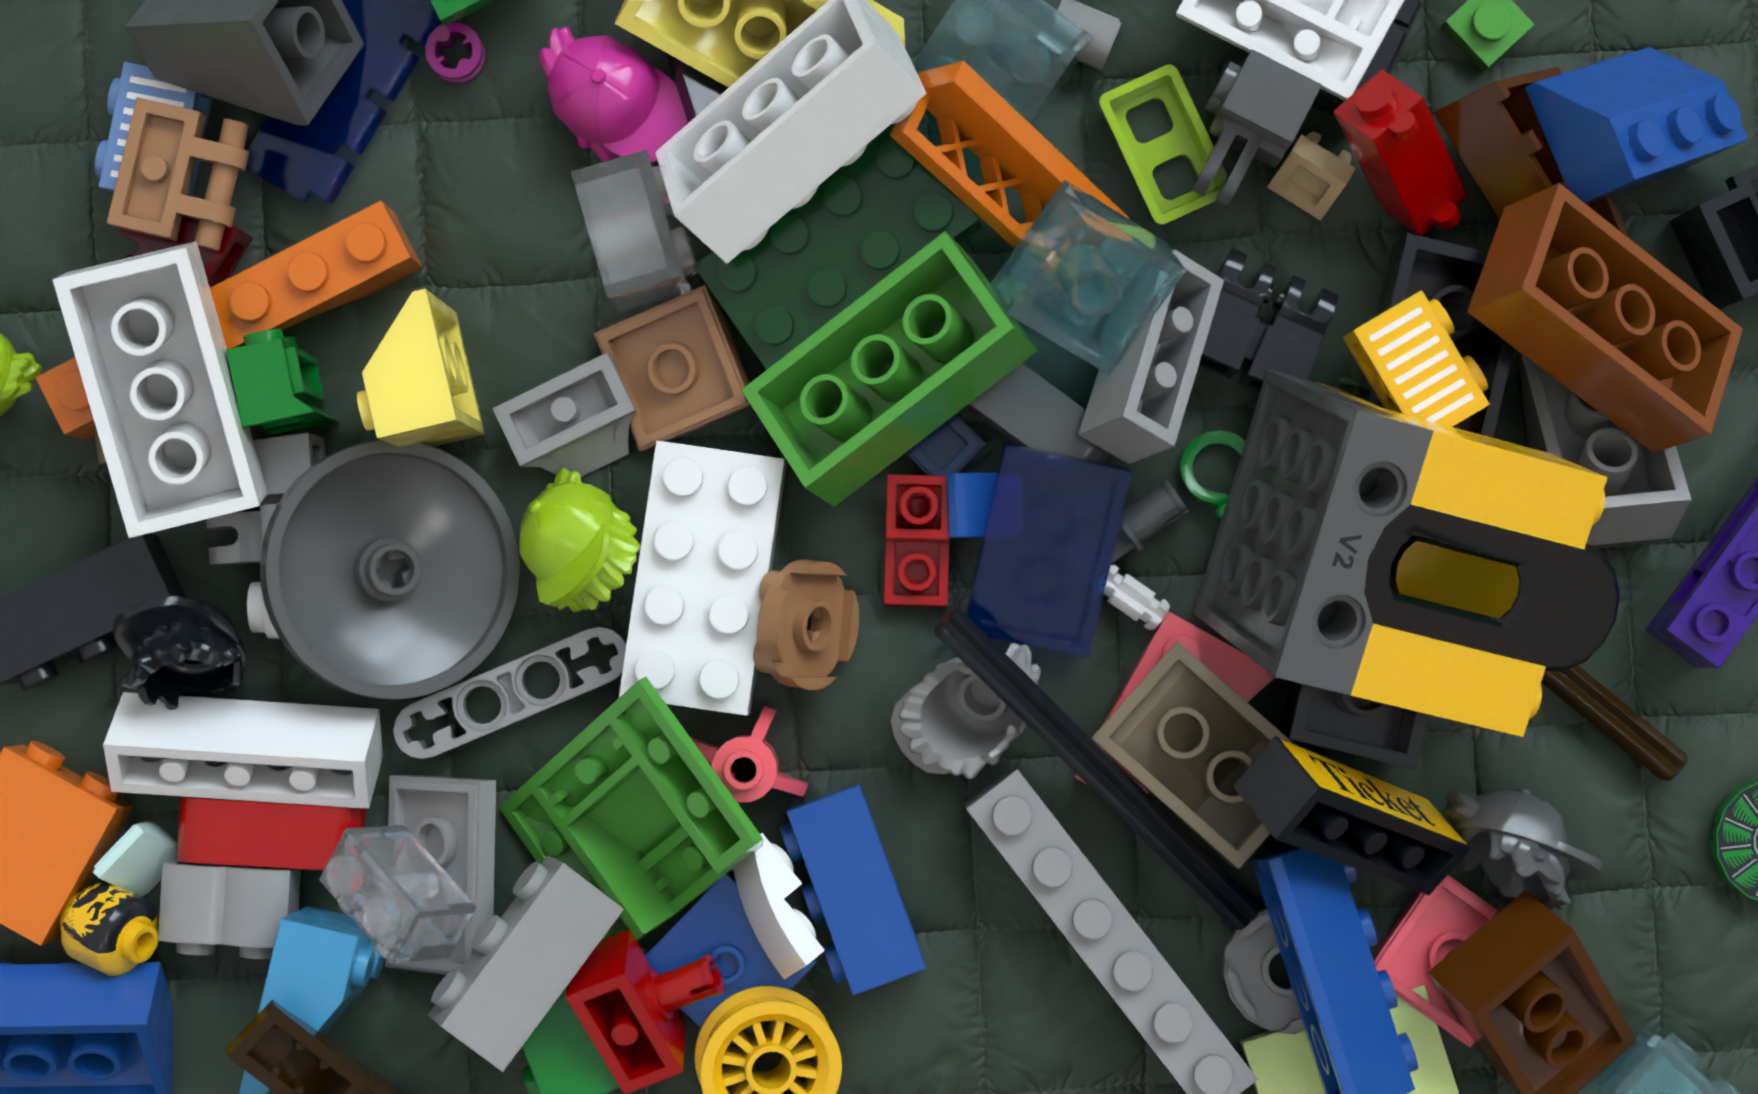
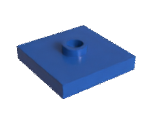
[645,873,817,1047]

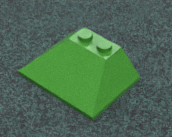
[498,677,764,942]

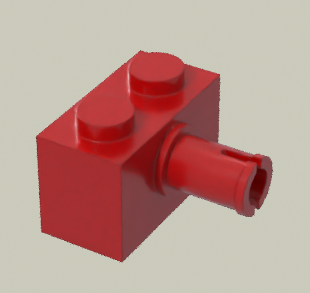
[565,929,724,1094]

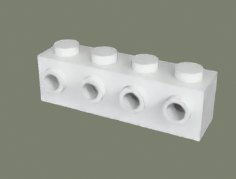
[103,692,383,809]

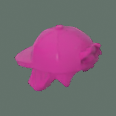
[539,26,688,163]

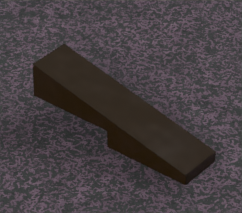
[225,1000,407,1094]

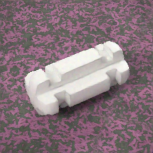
[1093,565,1170,630]

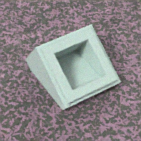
[93,821,177,896]

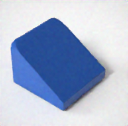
[946,472,1023,538]

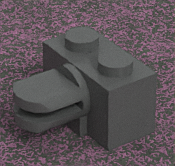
[1192,49,1322,208]

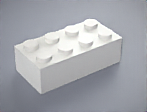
[655,0,927,264]
[52,241,268,538]
[619,440,787,716]

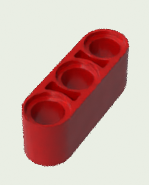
[176,796,366,871]

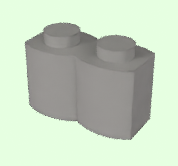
[158,859,301,959]

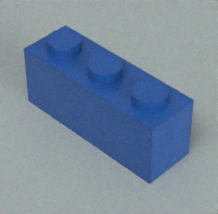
[780,782,926,995]

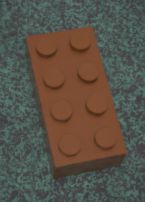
[1467,183,1743,453]

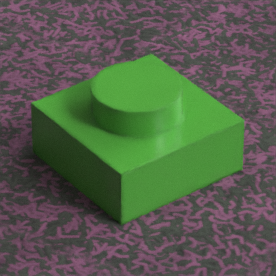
[1441,0,1535,72]

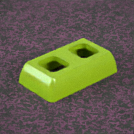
[1099,64,1227,225]

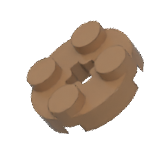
[753,559,859,690]

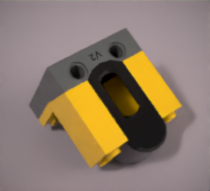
[1193,369,1620,737]

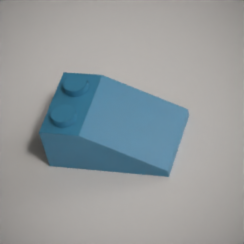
[239,906,387,1094]

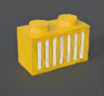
[1342,290,1490,427]

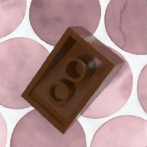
[1427,890,1636,1094]

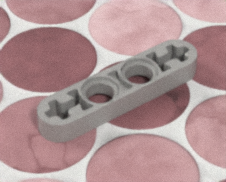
[393,627,627,759]

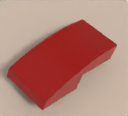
[884,474,950,608]

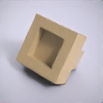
[1267,132,1356,221]

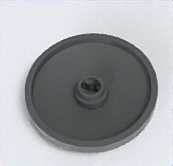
[260,440,520,699]

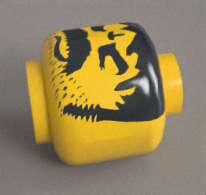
[60,883,159,976]

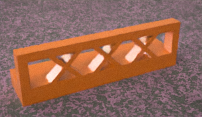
[890,60,1129,288]

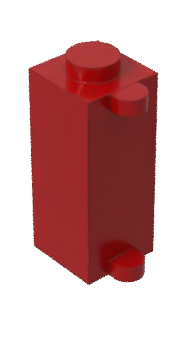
[1333,69,1468,236]

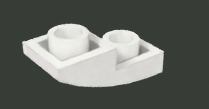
[734,833,824,980]

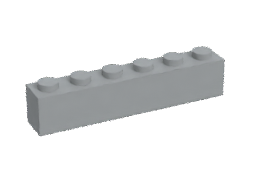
[964,766,1258,1094]

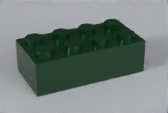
[693,124,982,370]

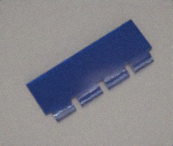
[246,0,441,205]

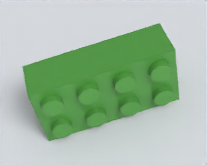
[741,231,1038,507]

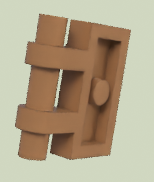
[107,97,249,251]

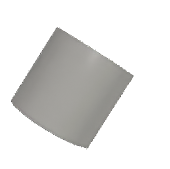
[1043,0,1121,71]

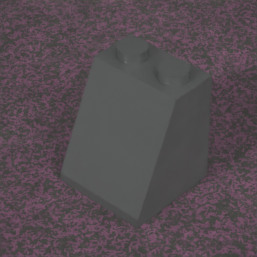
[125,0,364,126]

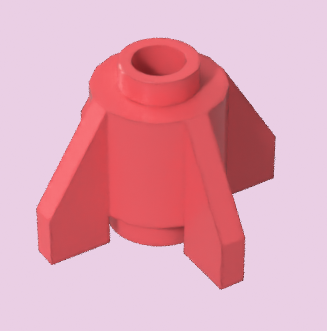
[690,705,808,804]

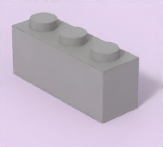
[1078,249,1224,464]
[428,855,624,1072]

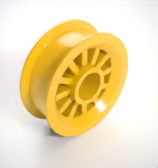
[694,986,842,1094]

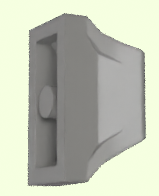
[492,353,637,477]

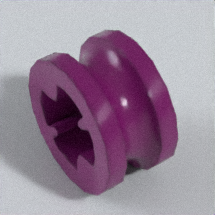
[425,22,486,84]

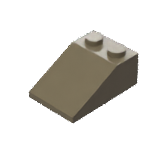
[1091,641,1294,869]

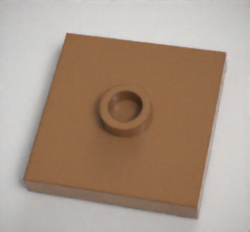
[594,285,751,451]

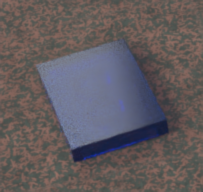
[966,442,1132,658]

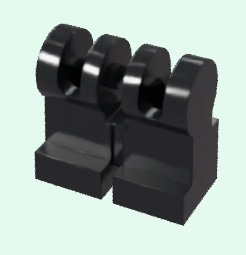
[1199,248,1339,392]

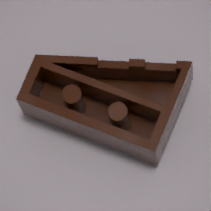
[1433,66,1630,239]

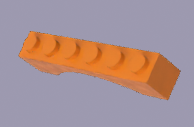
[35,200,423,440]

